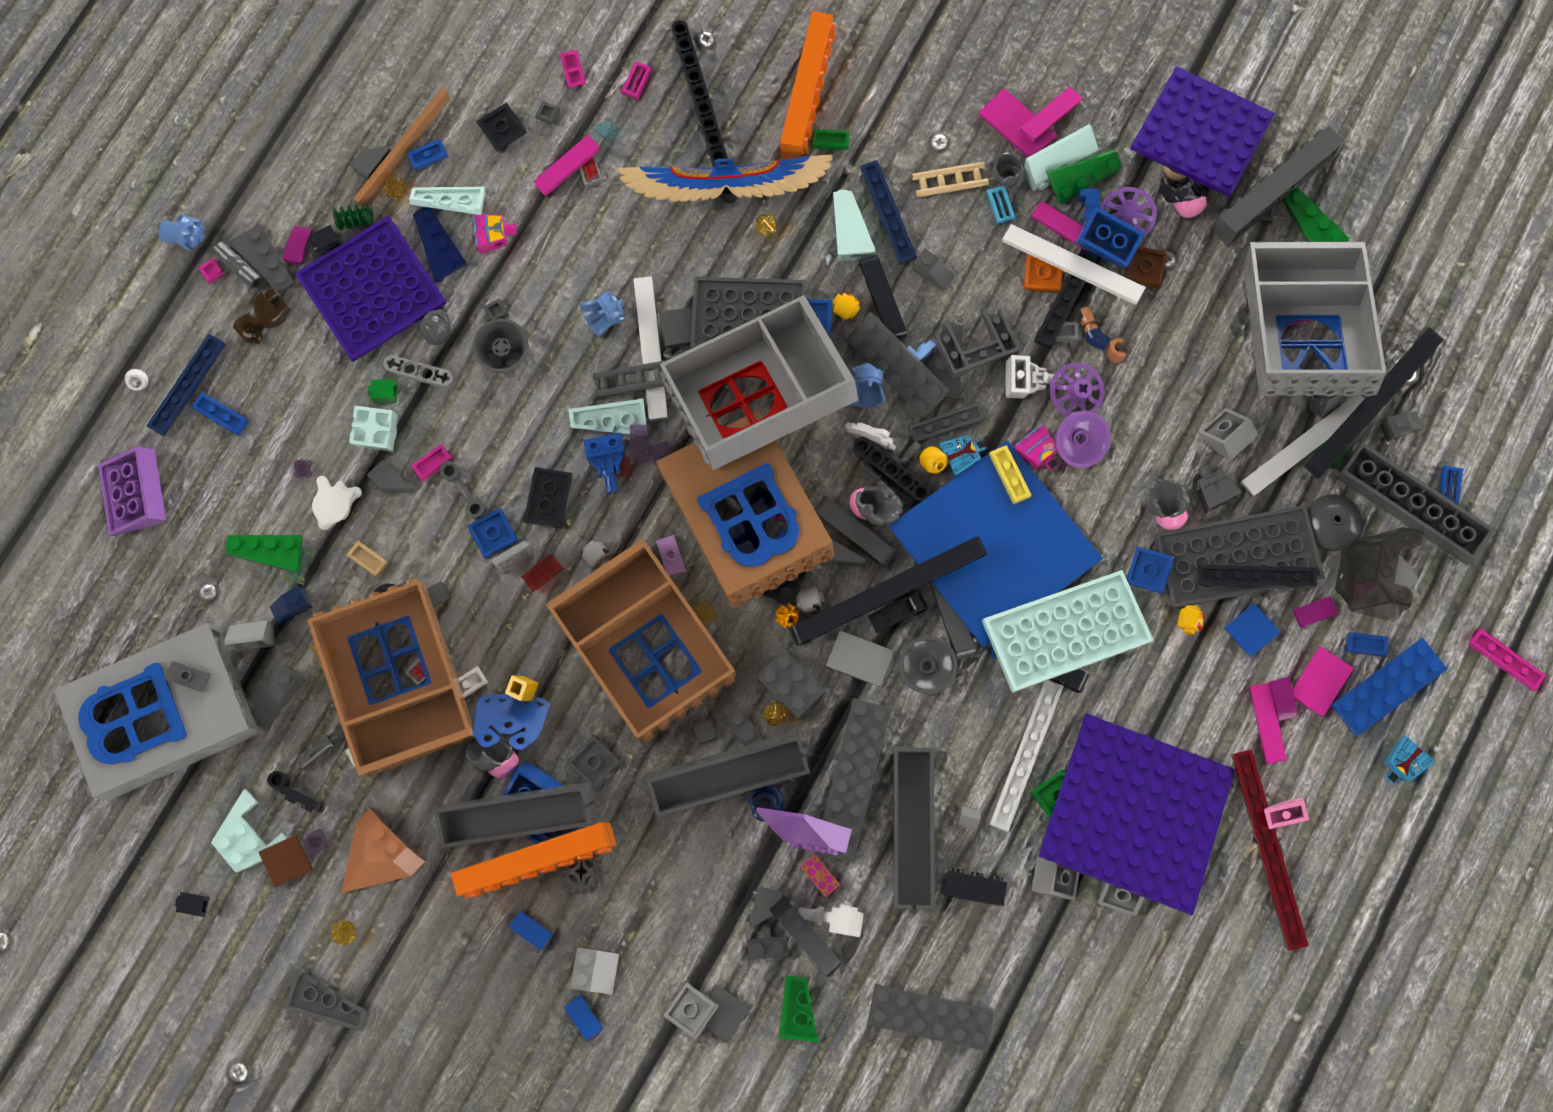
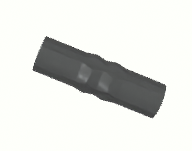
[212,242,262,289]

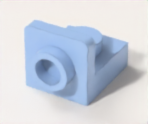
[907,340,936,363]

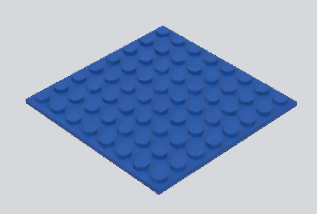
[888,440,1103,648]

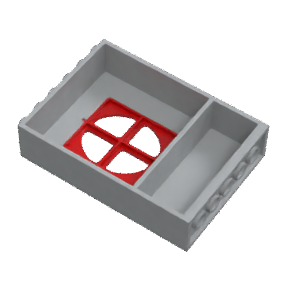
[660,295,859,470]

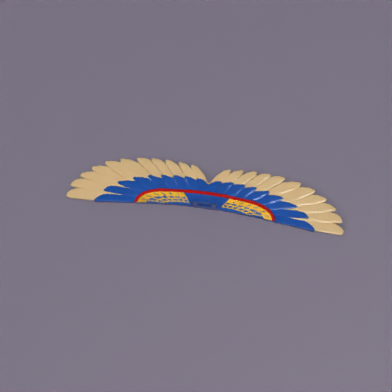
[617,155,833,202]

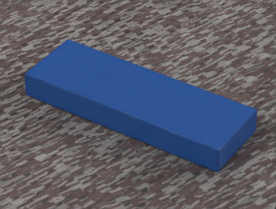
[191,392,249,436]

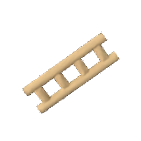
[912,161,989,198]

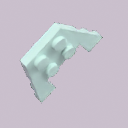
[211,789,288,873]

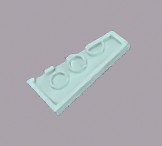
[409,187,486,215]
[568,399,649,437]

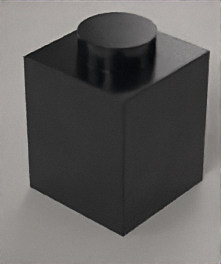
[310,225,341,256]
[175,892,210,917]

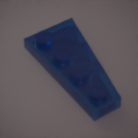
[413,207,467,283]

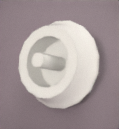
[124,369,148,391]

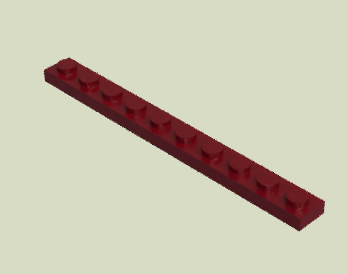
[1231,749,1309,951]

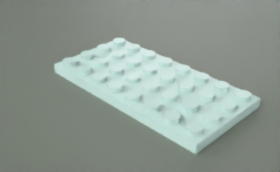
[982,570,1154,693]

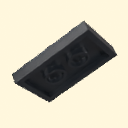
[523,467,573,529]

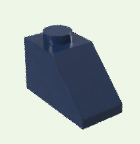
[270,586,313,624]

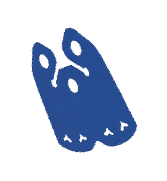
[473,694,551,750]

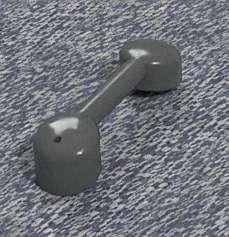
[439,461,486,519]

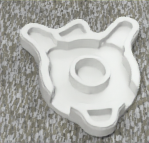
[845,422,896,452]
[312,476,362,531]

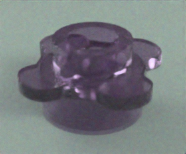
[293,459,312,478]

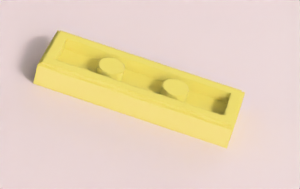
[989,445,1032,505]

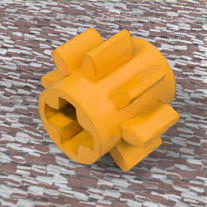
[775,603,799,629]

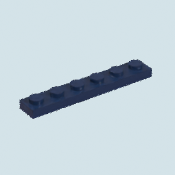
[860,160,917,265]
[146,334,226,437]

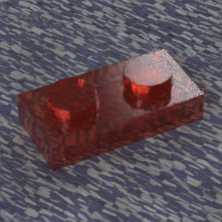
[521,553,563,593]

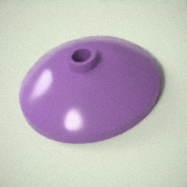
[1055,411,1111,468]

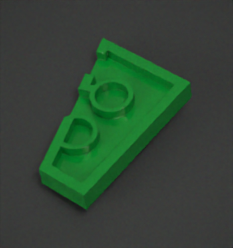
[778,975,819,1043]

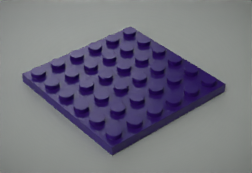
[1130,66,1275,198]
[295,215,447,362]

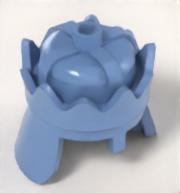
[158,214,205,251]
[580,290,625,337]
[850,363,886,408]

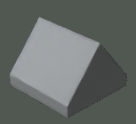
[957,806,982,831]

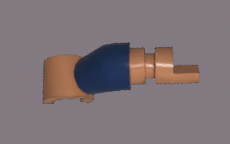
[1081,307,1126,363]

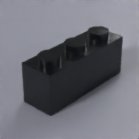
[943,868,1007,907]

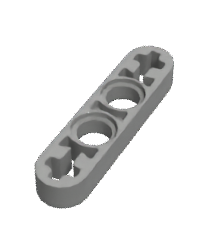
[383,355,454,389]

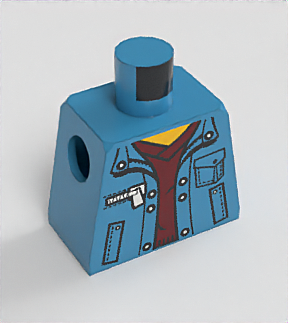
[939,435,987,478]
[1384,735,1435,785]

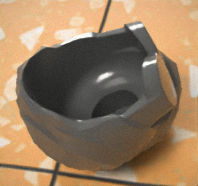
[993,152,1026,187]
[419,310,451,345]

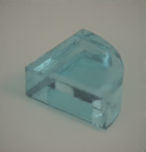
[593,122,619,141]

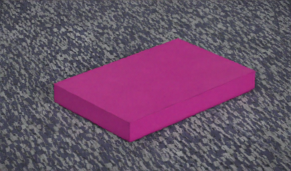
[1292,647,1354,717]

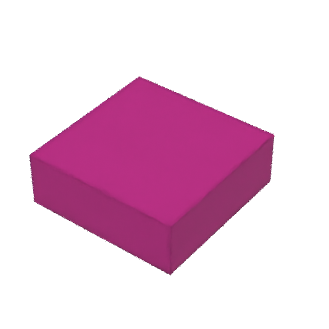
[198,258,225,284]

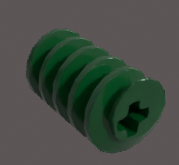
[333,203,374,230]

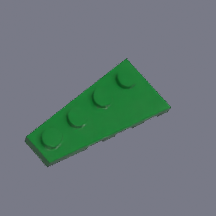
[1046,150,1122,204]
[1283,187,1349,242]
[226,535,303,573]

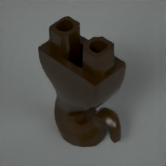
[233,289,291,345]

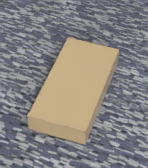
[346,541,389,578]

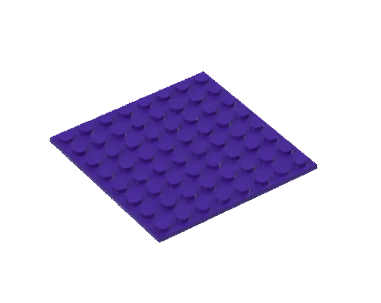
[1038,713,1235,916]

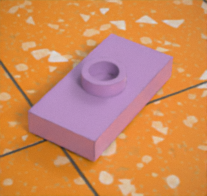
[656,535,686,577]

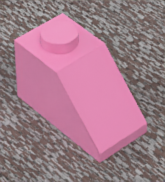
[1264,797,1309,829]

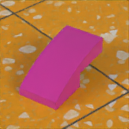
[560,49,586,88]

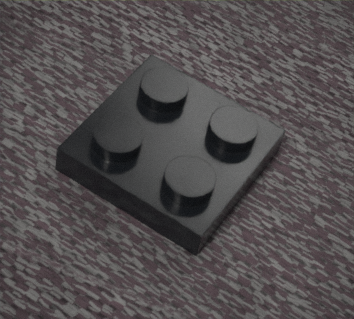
[476,102,527,152]

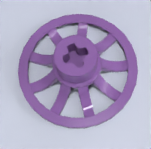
[1101,187,1157,237]
[1050,363,1104,417]

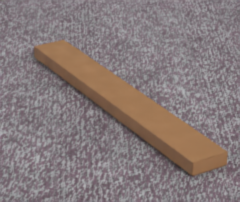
[353,88,451,208]

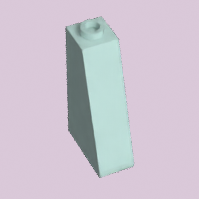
[833,190,875,261]

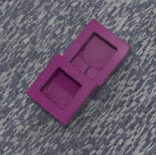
[283,225,313,265]
[1292,596,1338,629]
[1268,677,1298,721]

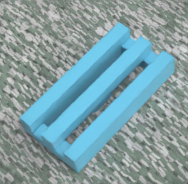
[986,185,1016,225]

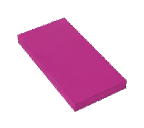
[978,88,1057,158]

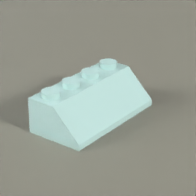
[1024,124,1099,192]

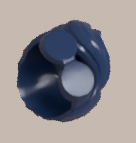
[747,785,784,822]

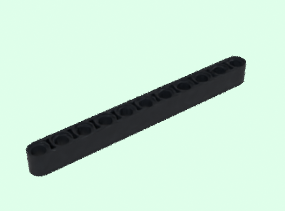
[672,20,737,203]
[1303,327,1444,479]
[789,536,988,646]

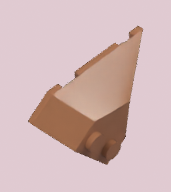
[341,808,425,893]

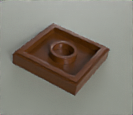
[1124,246,1168,289]
[258,834,313,888]

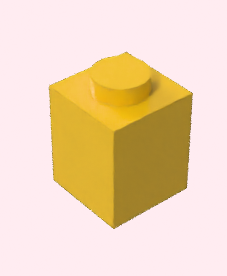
[505,675,539,701]

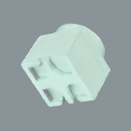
[349,406,398,452]

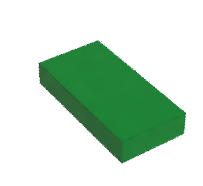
[812,129,849,150]

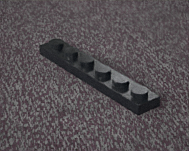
[1034,249,1099,349]
[1197,565,1317,588]

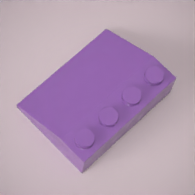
[98,446,166,536]
[756,807,852,855]

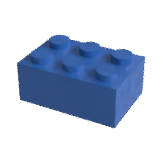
[1074,206,1145,269]

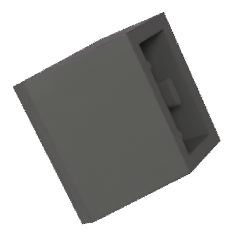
[746,886,783,928]

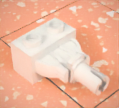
[1006,355,1065,399]
[798,904,864,937]

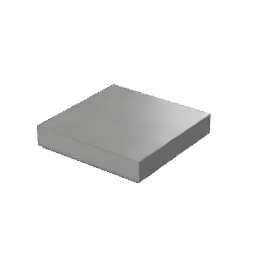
[491,540,533,573]
[663,982,719,1040]

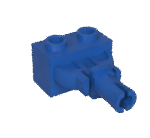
[583,433,626,495]

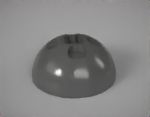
[473,319,529,373]

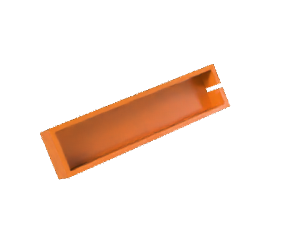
[780,11,836,160]
[451,822,617,899]

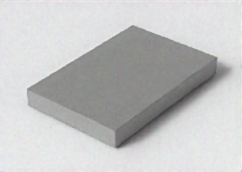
[826,631,894,687]

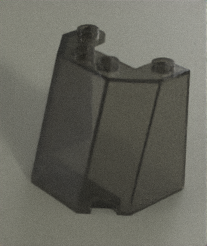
[1335,527,1424,620]

